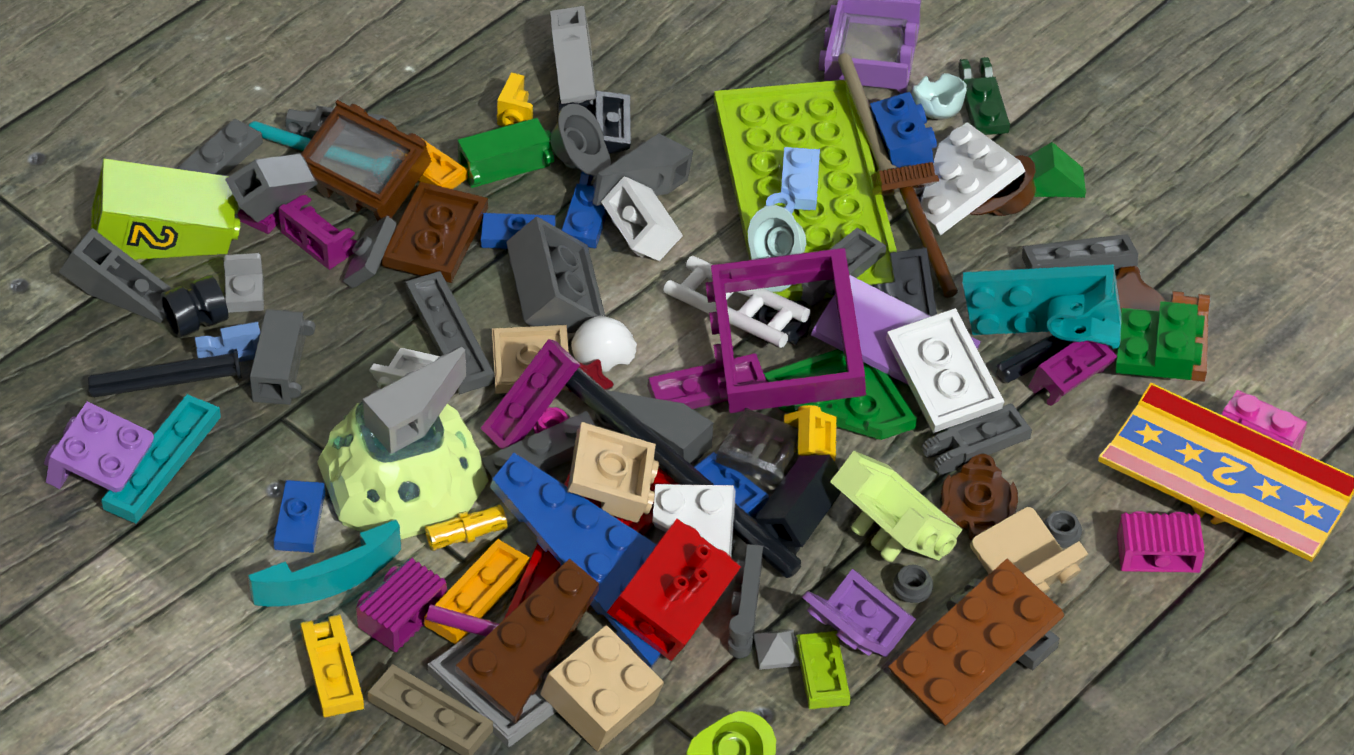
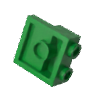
[1116,301,1205,380]

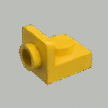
[497,72,533,127]
[784,405,836,461]

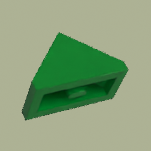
[1028,142,1086,198]

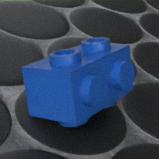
[870,92,937,168]

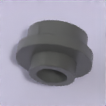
[1044,510,1082,548]
[893,565,933,603]

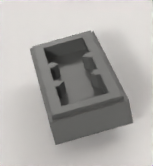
[343,216,396,288]

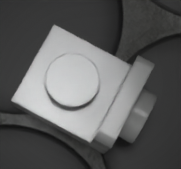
[224,253,264,313]

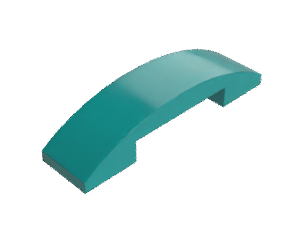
[248,520,401,607]

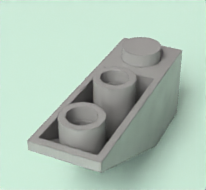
[550,6,596,104]
[363,347,466,454]

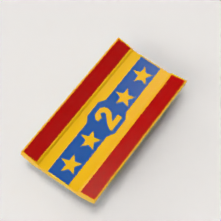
[1098,383,1354,562]

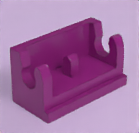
[279,195,357,270]
[1028,340,1117,406]

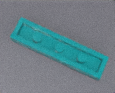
[101,394,221,524]

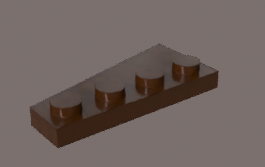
[456,558,599,724]

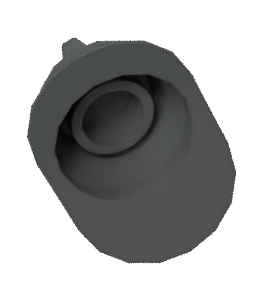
[550,104,611,177]

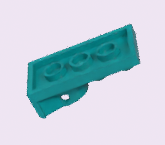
[962,264,1122,349]

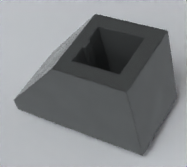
[225,154,318,223]

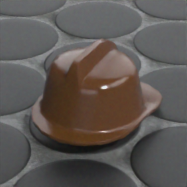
[970,155,1036,216]

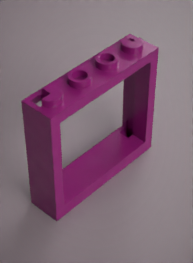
[705,248,866,413]

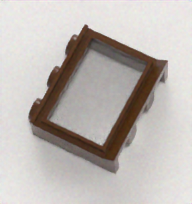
[301,100,432,222]

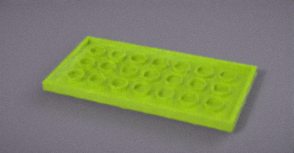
[714,80,897,301]

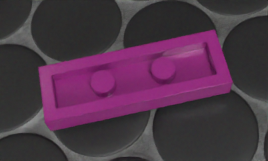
[481,339,580,449]
[647,353,767,409]

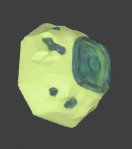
[318,401,489,539]

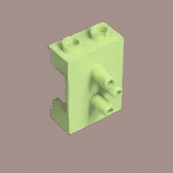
[830,451,963,562]

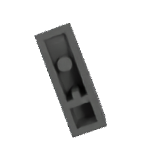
[59,228,172,323]

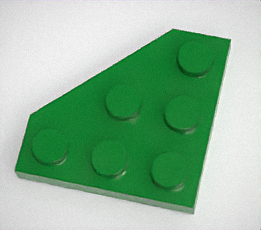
[764,349,916,440]

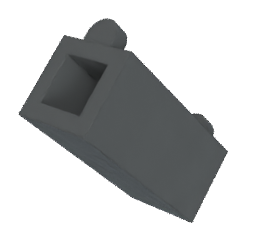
[250,309,316,405]

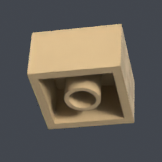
[540,625,664,752]

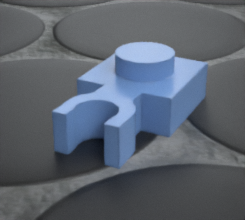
[195,322,260,362]

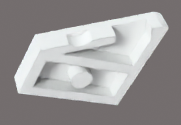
[653,484,736,557]

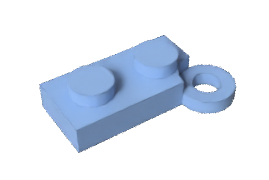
[766,147,820,214]

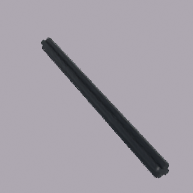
[565,367,801,578]

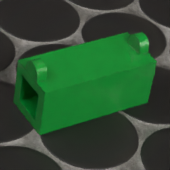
[458,118,554,188]

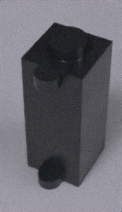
[755,455,841,555]

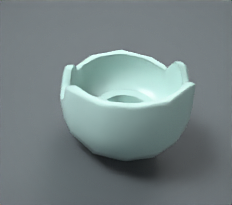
[911,73,967,119]

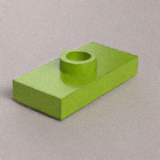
[796,631,850,709]

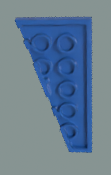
[490,453,662,669]

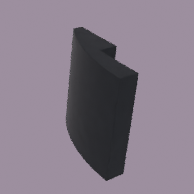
[557,90,631,154]

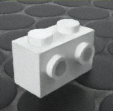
[601,176,683,261]

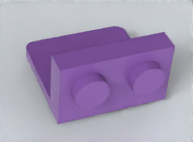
[44,401,154,492]
[802,569,916,657]

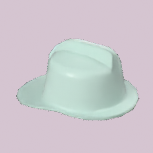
[748,205,806,292]

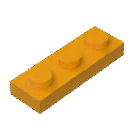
[424,539,530,644]

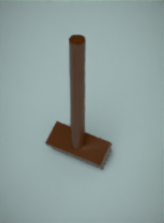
[871,162,958,298]

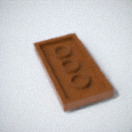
[888,559,1064,726]

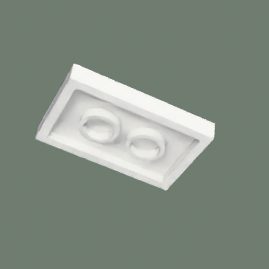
[886,308,1004,433]

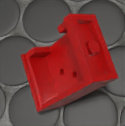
[607,518,741,661]

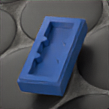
[481,213,556,249]
[694,452,769,517]
[274,480,326,553]

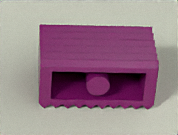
[356,557,447,652]

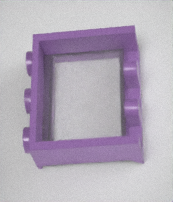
[819,0,921,94]

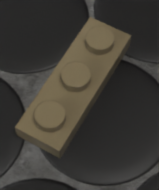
[368,664,493,755]

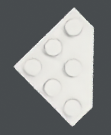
[920,122,1026,235]

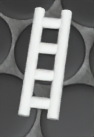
[664,256,810,348]

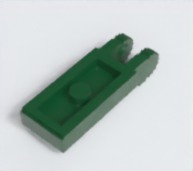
[958,57,1010,135]

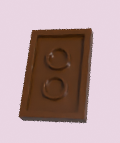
[382,182,488,283]

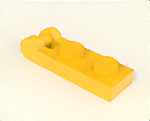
[300,614,364,718]

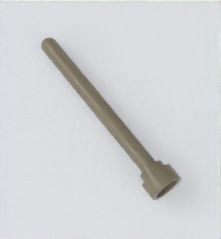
[838,53,900,196]

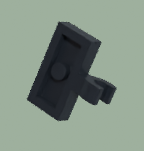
[871,248,937,316]

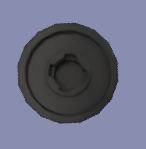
[161,275,229,338]

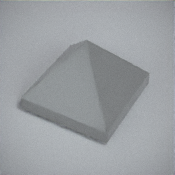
[753,630,800,670]

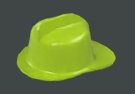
[686,711,776,755]

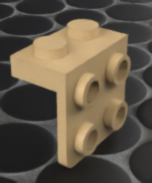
[970,507,1088,594]

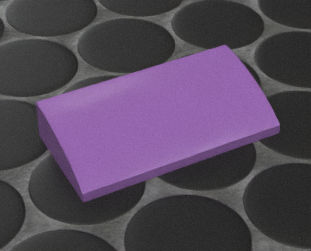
[811,275,981,385]

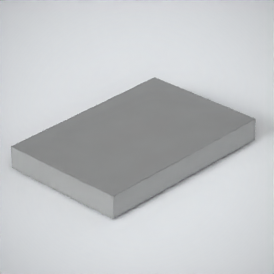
[428,620,557,748]

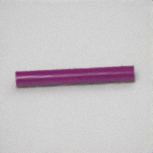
[426,604,499,637]

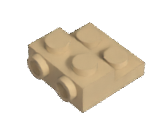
[567,422,659,523]

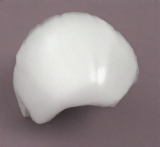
[571,316,637,372]

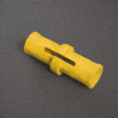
[425,504,508,551]

